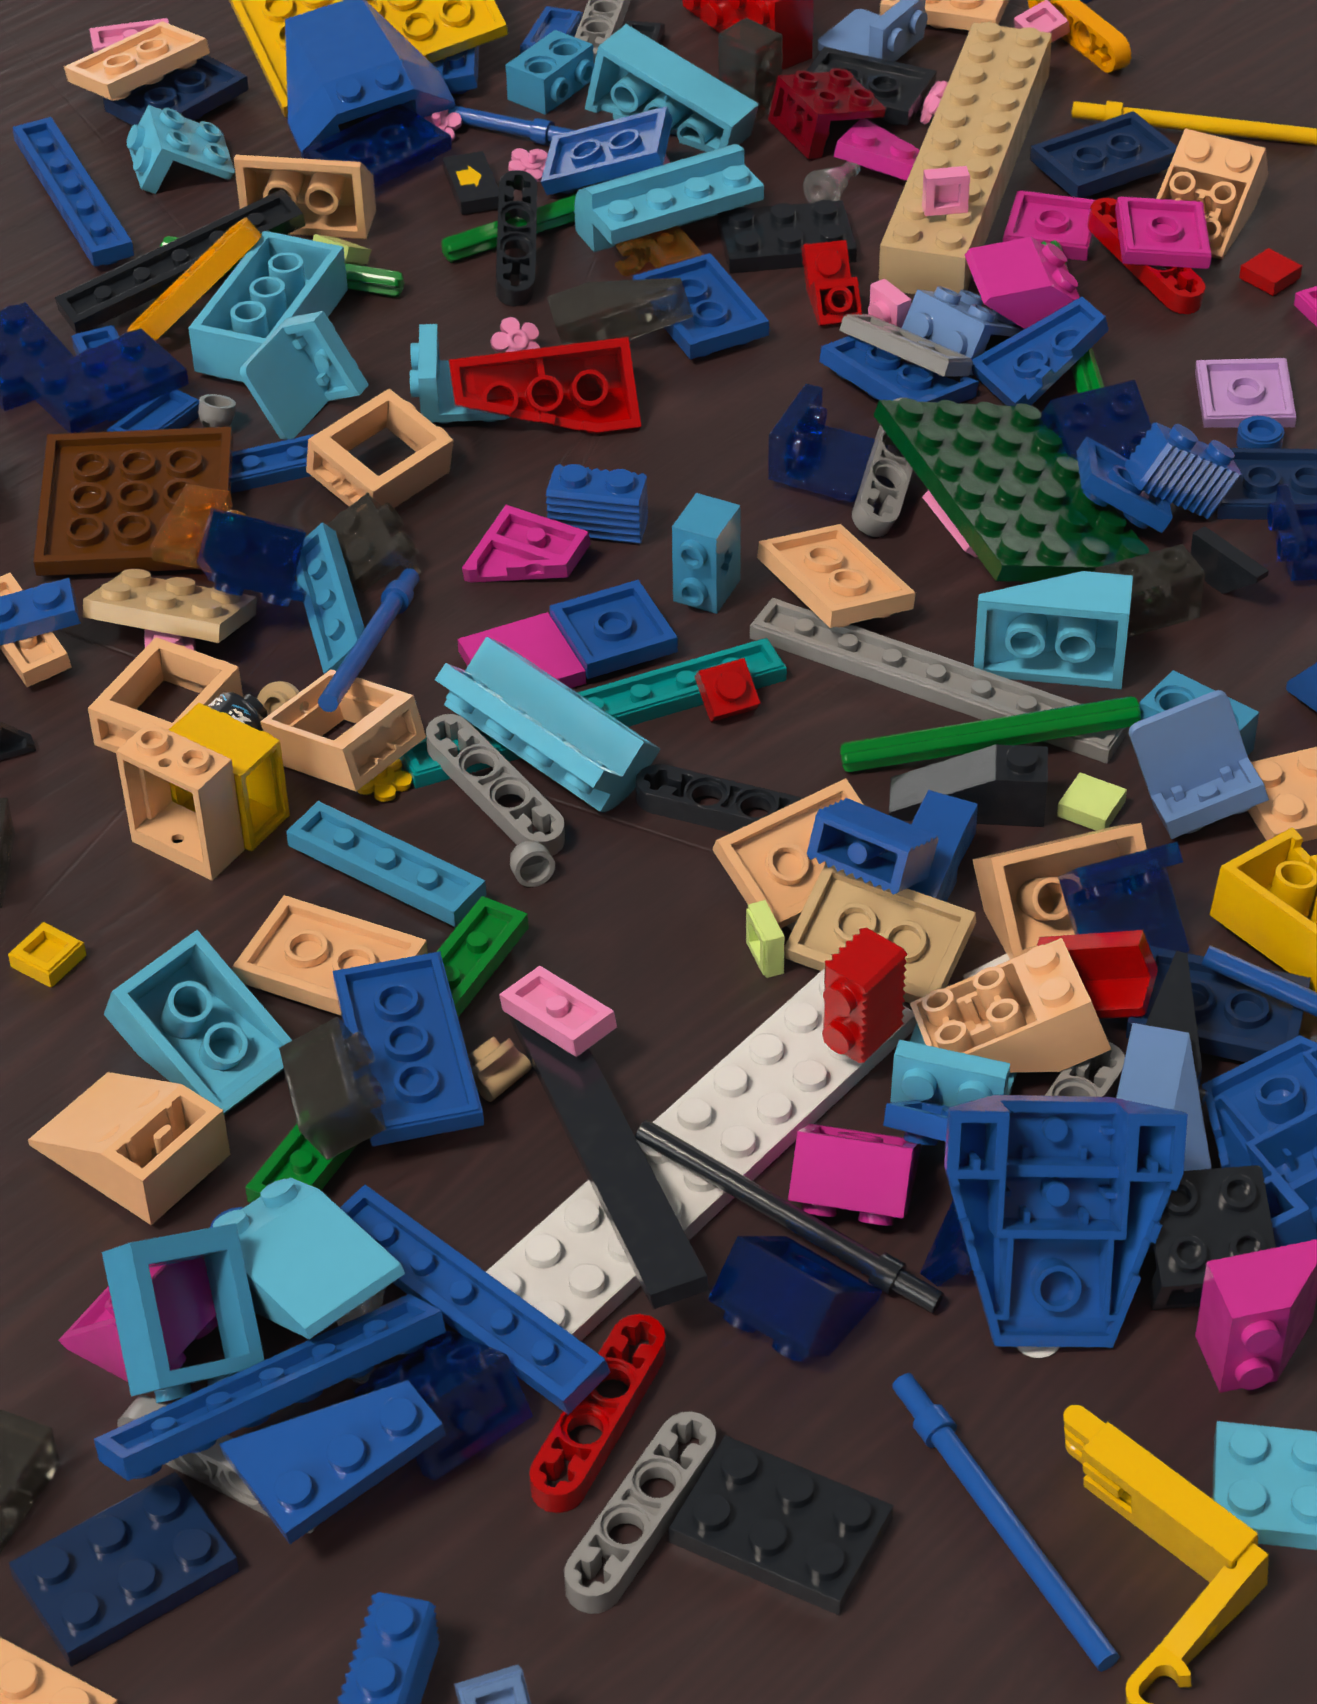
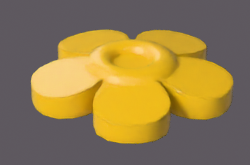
[357,759,412,802]

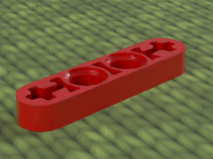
[1087,198,1206,314]
[529,1314,666,1513]

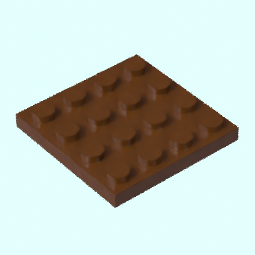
[33,427,233,576]

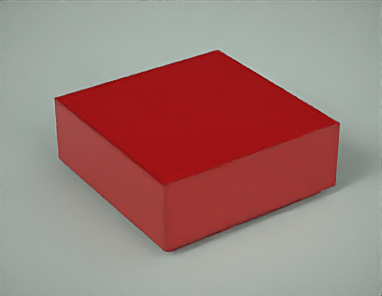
[1239,248,1302,296]

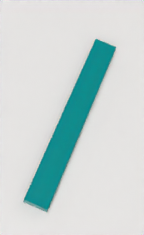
[399,638,787,789]

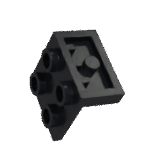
[1149,1165,1276,1310]

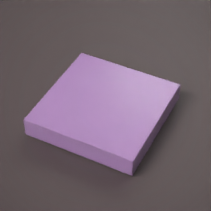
[1195,358,1296,428]

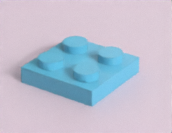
[1212,1421,1317,1550]

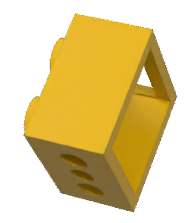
[168,703,290,852]

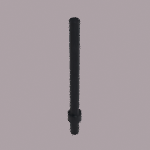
[635,1119,944,1313]

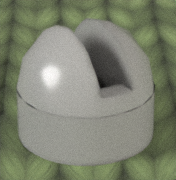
[198,394,236,428]
[510,841,555,887]

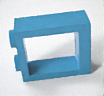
[102,1223,264,1403]

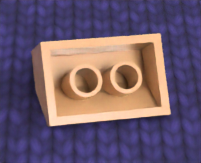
[234,155,376,239]
[972,823,1164,960]

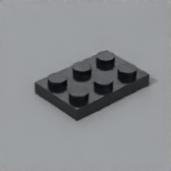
[806,47,937,126]
[717,199,857,274]
[669,1435,894,1616]

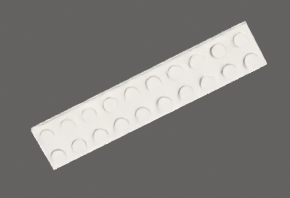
[486,968,917,1341]

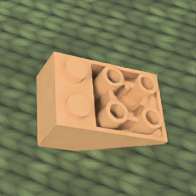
[1156,129,1268,260]
[910,938,1112,1073]
[28,1072,231,1225]

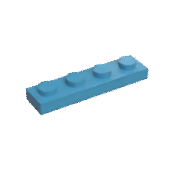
[290,522,365,674]
[286,801,486,927]

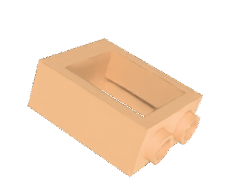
[306,389,453,524]
[88,637,243,753]
[260,669,426,791]
[116,721,245,881]

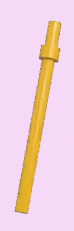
[1072,101,1317,145]

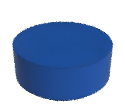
[1236,416,1284,449]

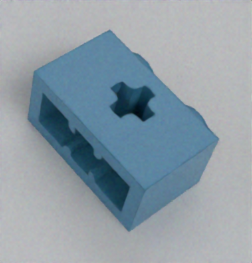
[672,493,741,614]

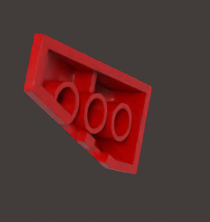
[448,337,641,434]

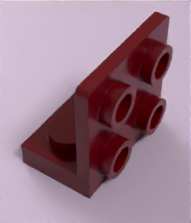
[768,68,886,159]

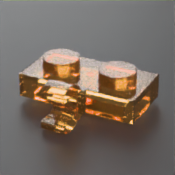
[615,225,704,276]
[150,484,250,568]

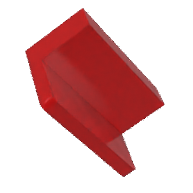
[1036,930,1158,1018]

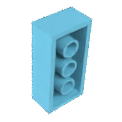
[189,231,348,382]

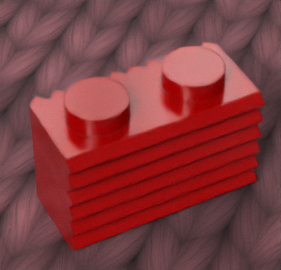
[822,928,908,1063]

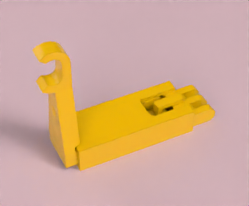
[1063,1405,1269,1704]

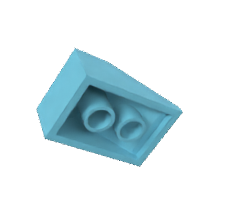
[974,571,1133,689]
[104,930,303,1115]
[213,1177,405,1339]

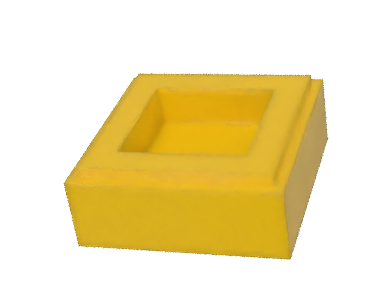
[8,922,86,988]

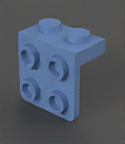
[818,0,928,62]
[902,286,1024,375]
[1129,690,1269,839]

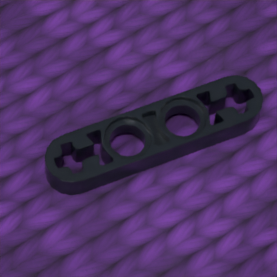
[495,170,537,306]
[636,764,803,833]

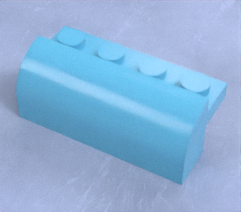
[575,144,764,252]
[435,636,661,812]

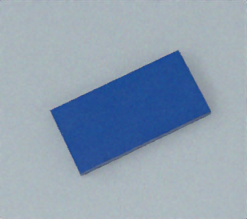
[332,951,484,1147]

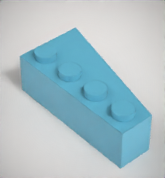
[585,24,759,152]

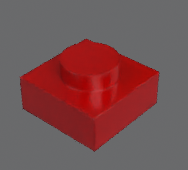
[694,658,761,722]

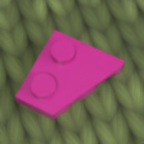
[834,118,920,181]
[462,505,591,583]

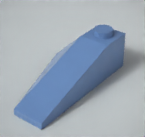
[1116,1023,1211,1253]

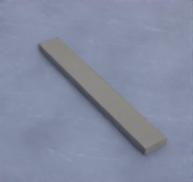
[750,598,1128,764]

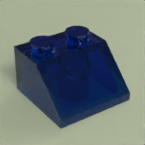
[708,1236,882,1362]

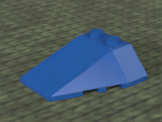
[285,0,455,157]
[1202,1035,1317,1247]
[944,1095,1188,1347]

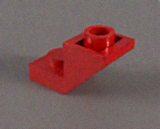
[801,240,862,326]

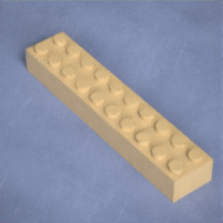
[879,22,1052,294]

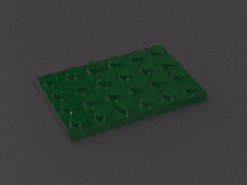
[873,398,1163,584]

